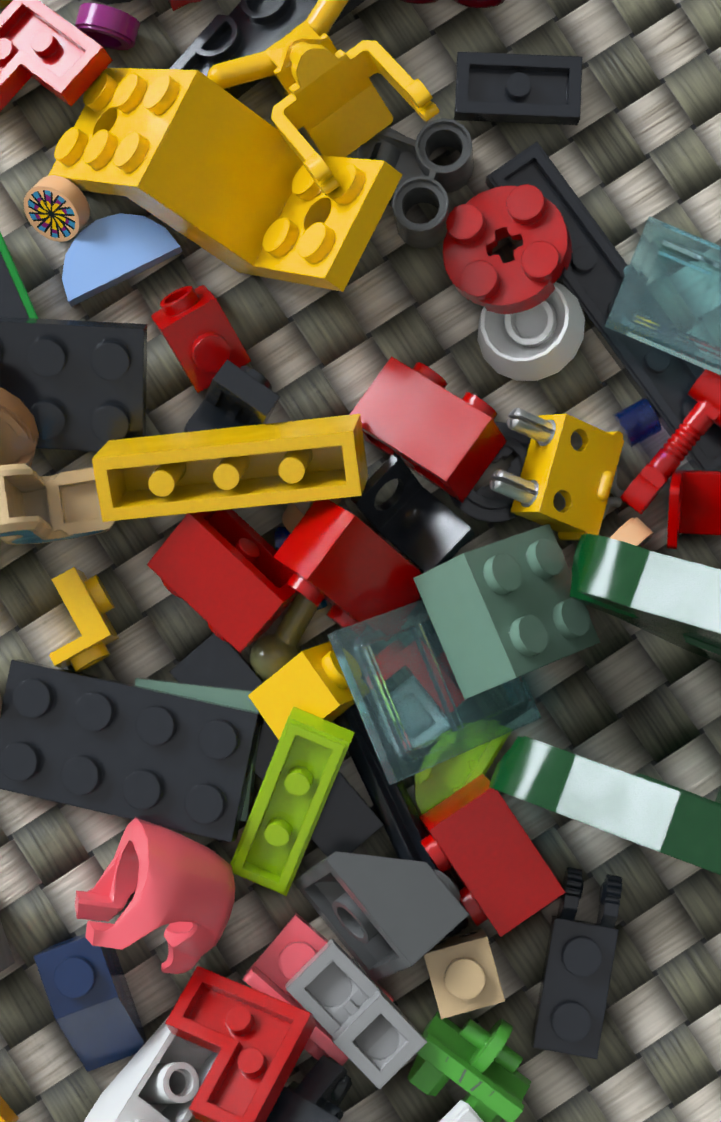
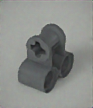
[355,118,474,249]

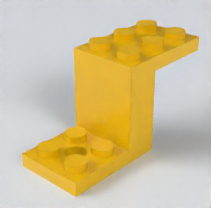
[48,68,403,292]

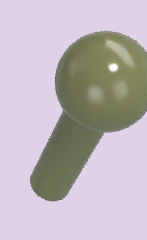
[250,594,318,682]

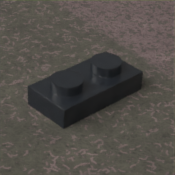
[454,52,582,125]

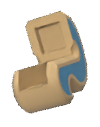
[0,464,115,545]

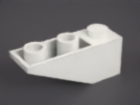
[84,1016,218,1122]

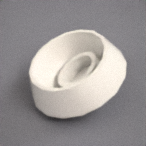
[477,282,585,381]

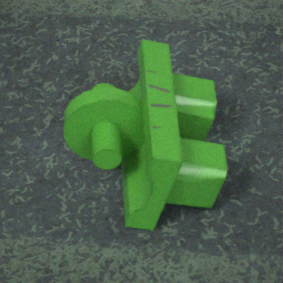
[407,1011,531,1122]

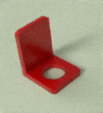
[667,469,721,549]

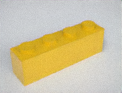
[92,414,368,522]

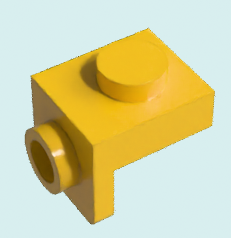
[49,567,119,672]

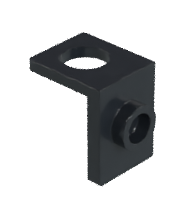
[351,453,474,573]

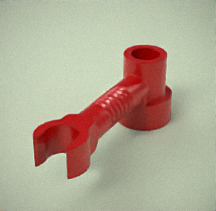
[620,364,721,515]

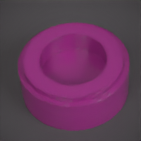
[75,3,140,50]

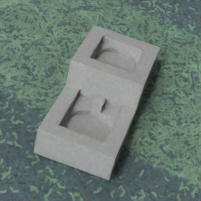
[285,938,427,1090]

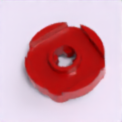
[443,184,572,314]

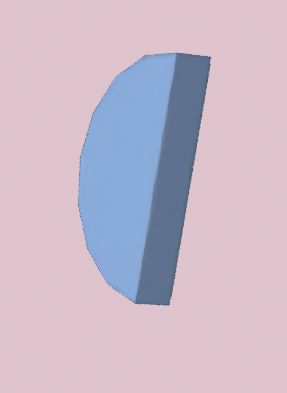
[62,213,182,307]

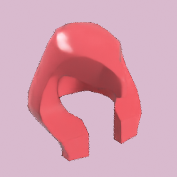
[75,817,235,974]

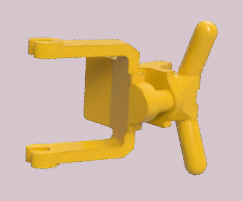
[207,0,440,196]

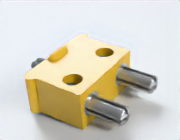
[489,408,624,540]

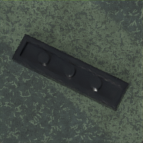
[169,633,384,857]

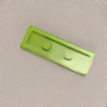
[230,707,355,896]

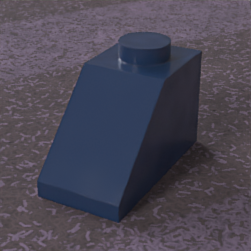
[33,933,147,1072]

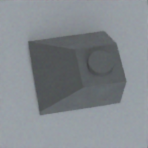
[293,851,469,982]

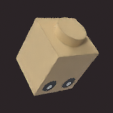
[424,928,505,1019]

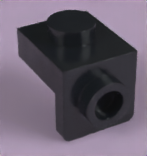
[184,360,280,432]

